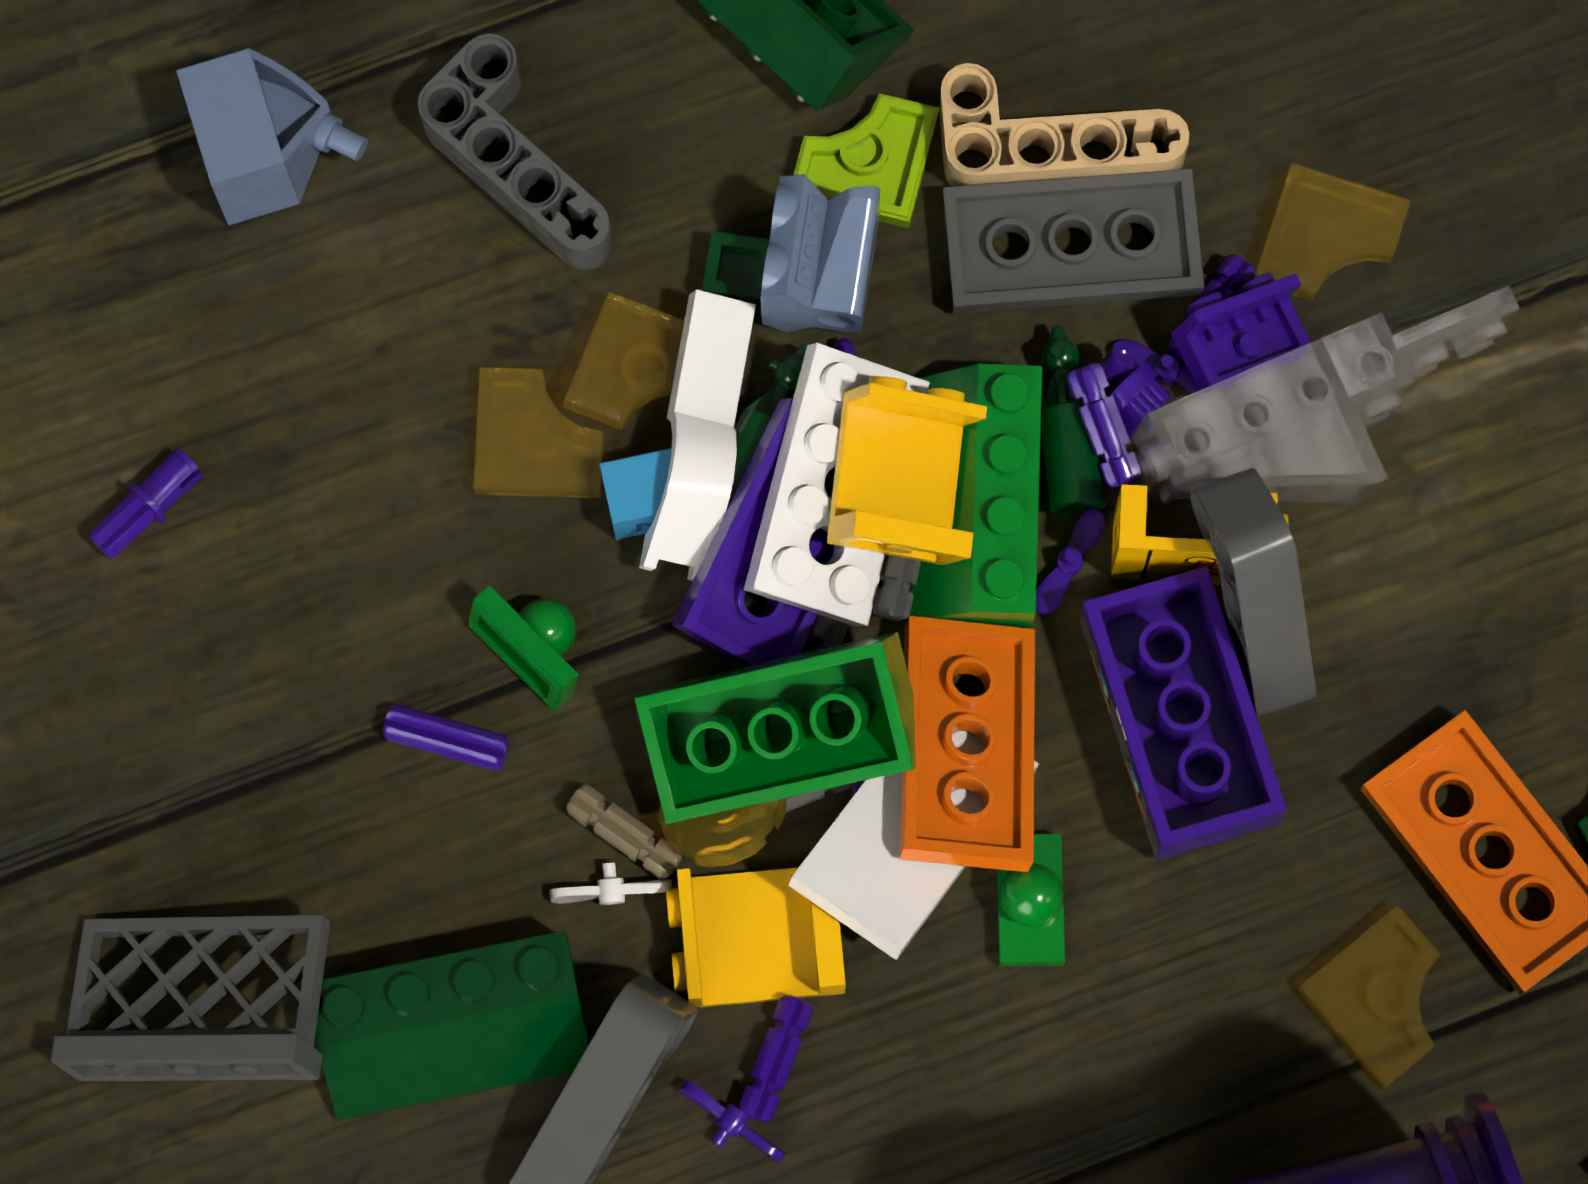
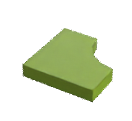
[794,93,939,229]

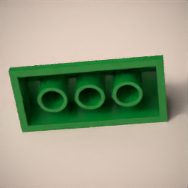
[905,364,1042,629]
[634,632,916,824]

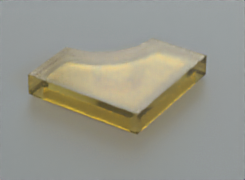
[1254,163,1411,301]
[563,292,684,430]
[474,367,604,498]
[1297,905,1441,1090]

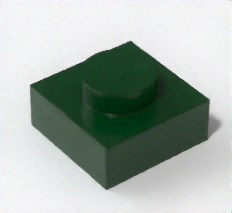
[702,231,770,306]

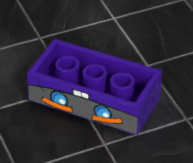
[1079,566,1287,861]

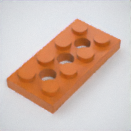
[899,615,1035,872]
[1360,710,1588,996]

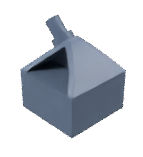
[176,48,368,226]

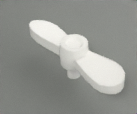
[549,863,673,905]

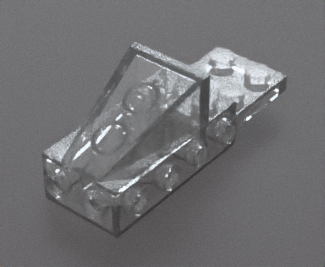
[1132,286,1520,504]

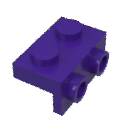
[1171,273,1316,401]

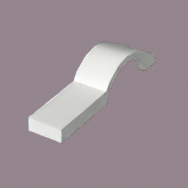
[639,289,756,581]

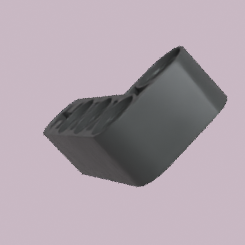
[418,33,613,270]
[1190,467,1316,719]
[509,974,699,1184]

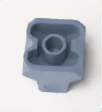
[761,174,880,333]

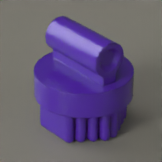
[1099,345,1171,436]

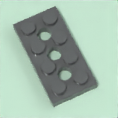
[942,169,1204,314]

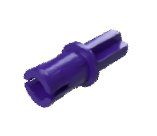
[90,448,204,558]

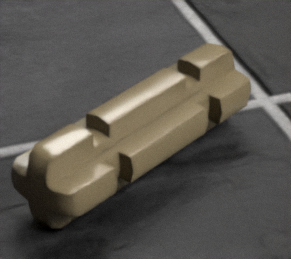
[566,784,682,880]

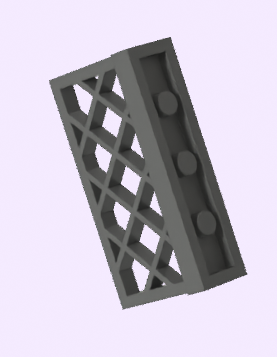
[51,915,331,1081]

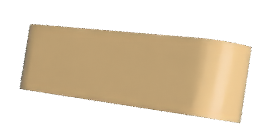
[939,63,1190,187]

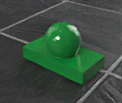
[469,585,579,711]
[997,834,1065,967]

